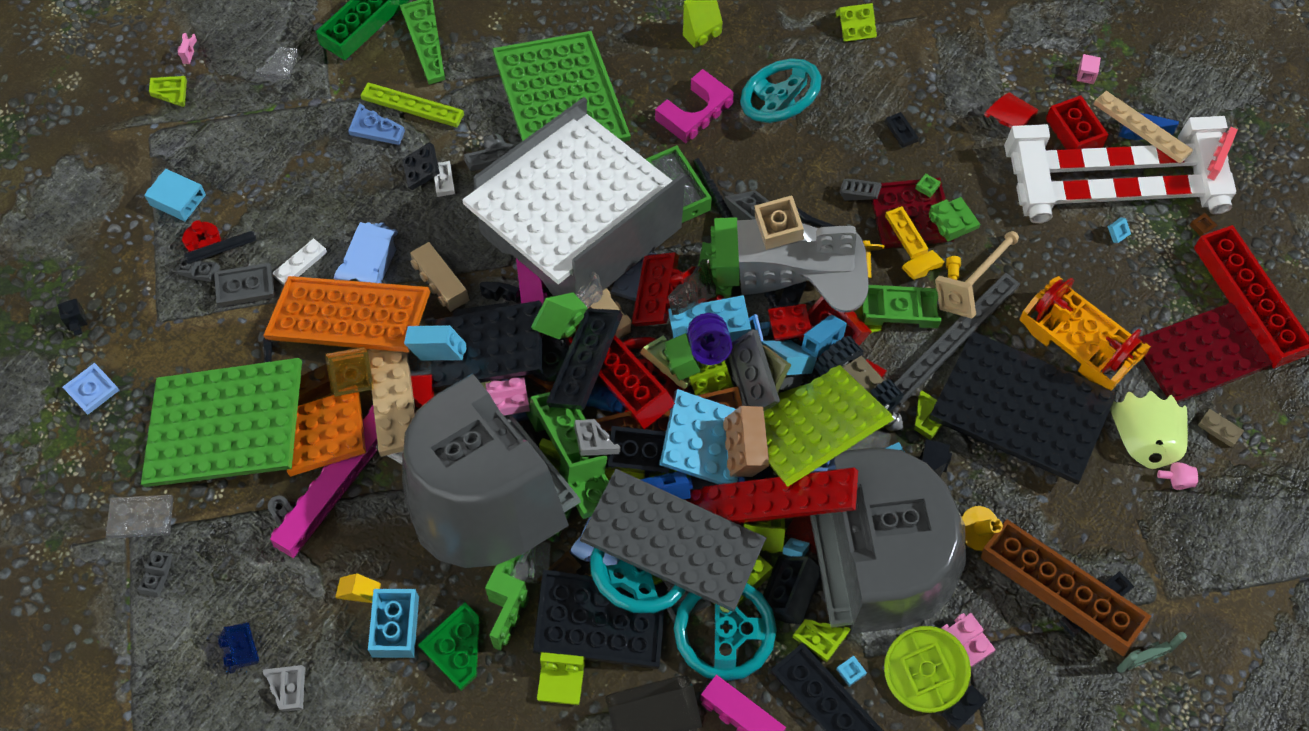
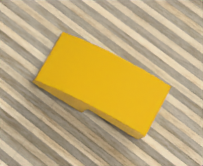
[902,250,945,280]

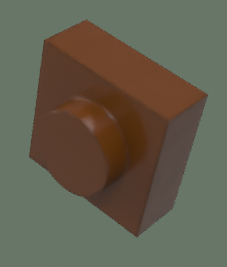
[1189,213,1218,236]

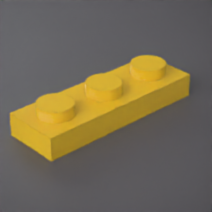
[885,206,928,259]

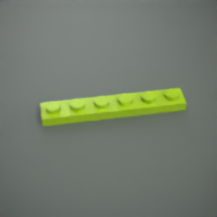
[361,83,464,128]

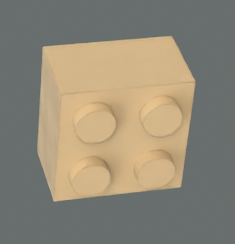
[754,195,804,250]

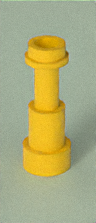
[946,256,961,280]

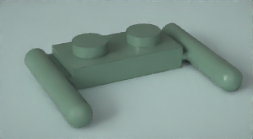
[1117,632,1187,673]

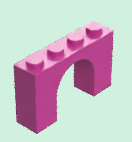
[655,69,733,143]

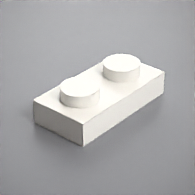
[434,161,455,197]

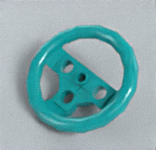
[740,58,822,123]
[590,548,686,613]
[674,583,777,682]

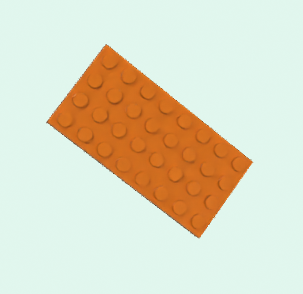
[264,276,430,352]

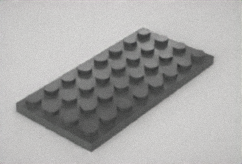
[580,469,766,612]

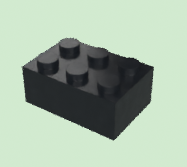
[606,426,669,475]

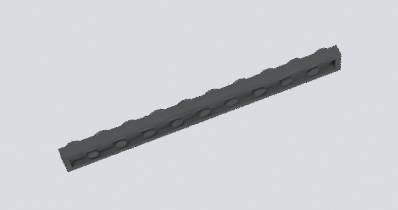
[894,273,1020,407]

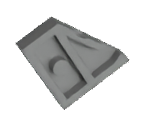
[574,419,620,456]
[263,665,305,712]

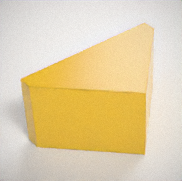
[335,573,381,603]

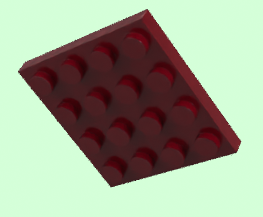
[869,177,955,248]

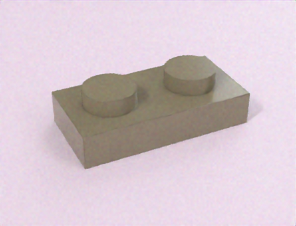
[1198,409,1244,447]

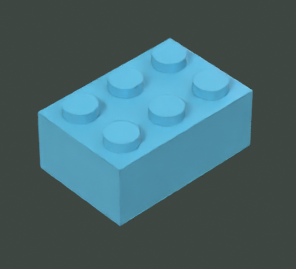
[368,589,419,658]

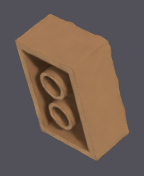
[723,406,769,477]

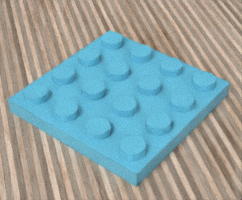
[660,389,738,485]

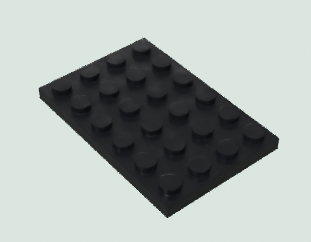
[431,300,542,391]
[533,570,666,669]

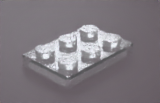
[106,495,173,539]

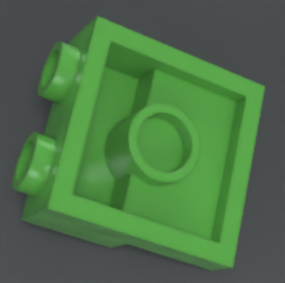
[929,197,980,241]

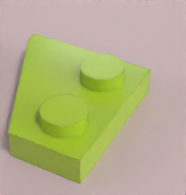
[149,76,187,107]

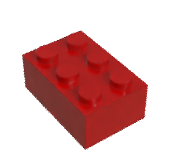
[1046,95,1109,150]

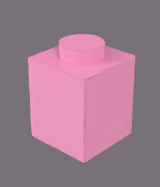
[1077,54,1101,84]

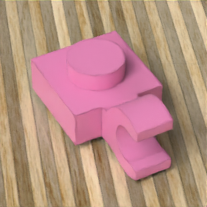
[178,33,197,64]

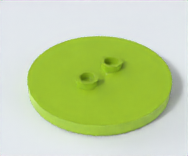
[884,626,971,713]

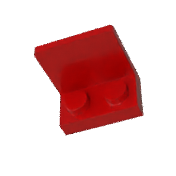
[768,304,811,341]

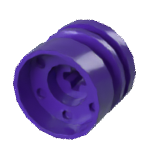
[687,313,732,365]

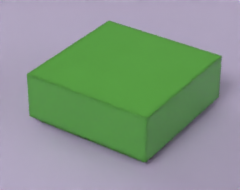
[915,173,941,198]

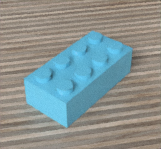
[668,295,751,342]

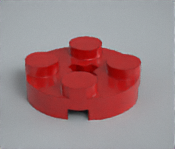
[182,220,221,252]

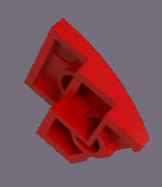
[984,92,1039,128]

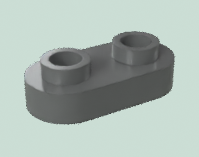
[268,496,293,526]

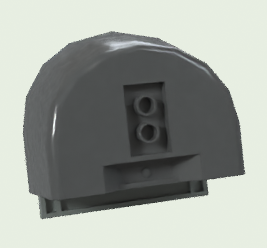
[402,374,581,568]
[810,448,966,634]

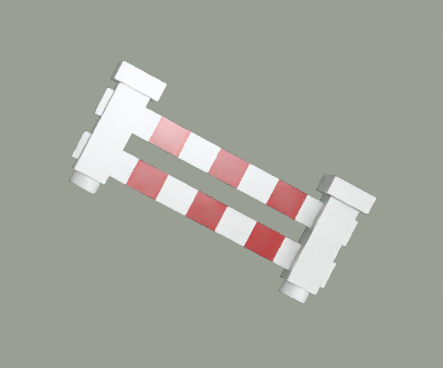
[1004,116,1236,223]

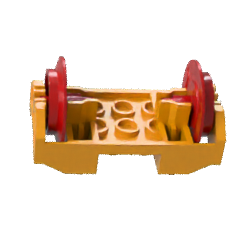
[1019,276,1151,391]

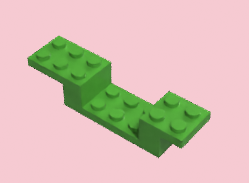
[525,392,609,519]
[485,508,572,651]

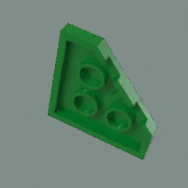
[418,602,480,691]

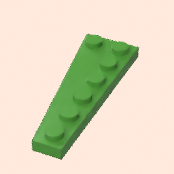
[400,0,445,84]

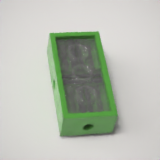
[646,145,712,223]

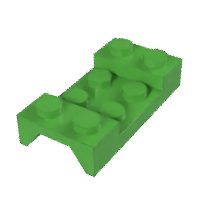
[862,285,941,329]

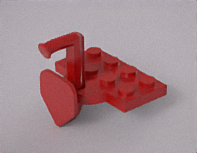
[631,252,725,327]

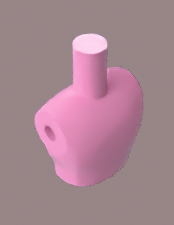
[1157,462,1198,490]

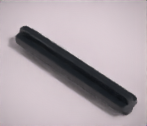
[184,231,256,264]

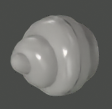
[885,411,903,431]

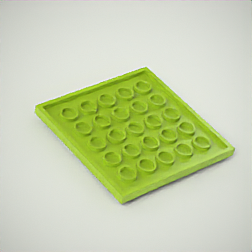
[764,365,894,487]

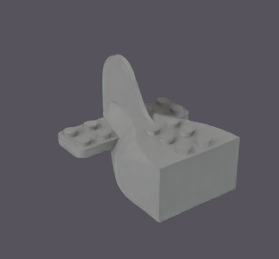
[737,219,868,313]

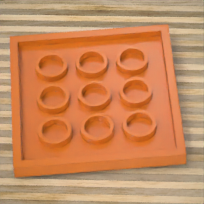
[287,388,366,477]

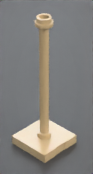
[935,231,1019,318]

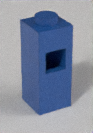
[640,471,693,500]

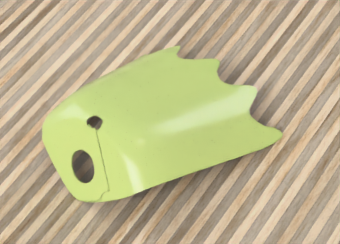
[1110,391,1188,469]

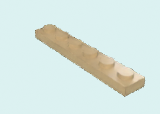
[1094,91,1193,164]

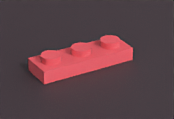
[1207,127,1238,180]

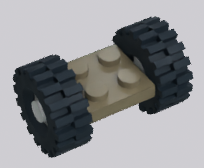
[814,336,904,412]

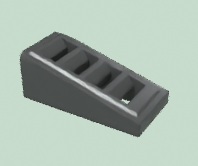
[840,179,882,201]

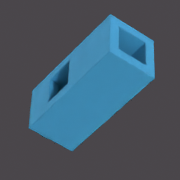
[801,314,847,358]

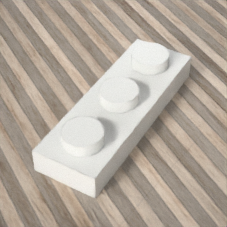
[272,238,327,286]

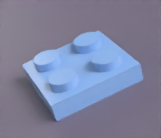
[63,363,119,415]

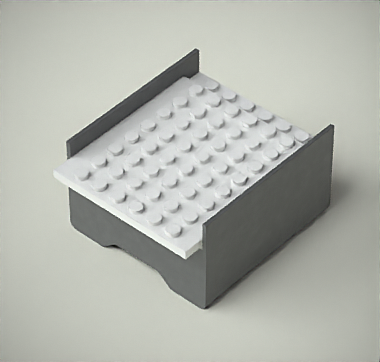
[463,97,685,305]

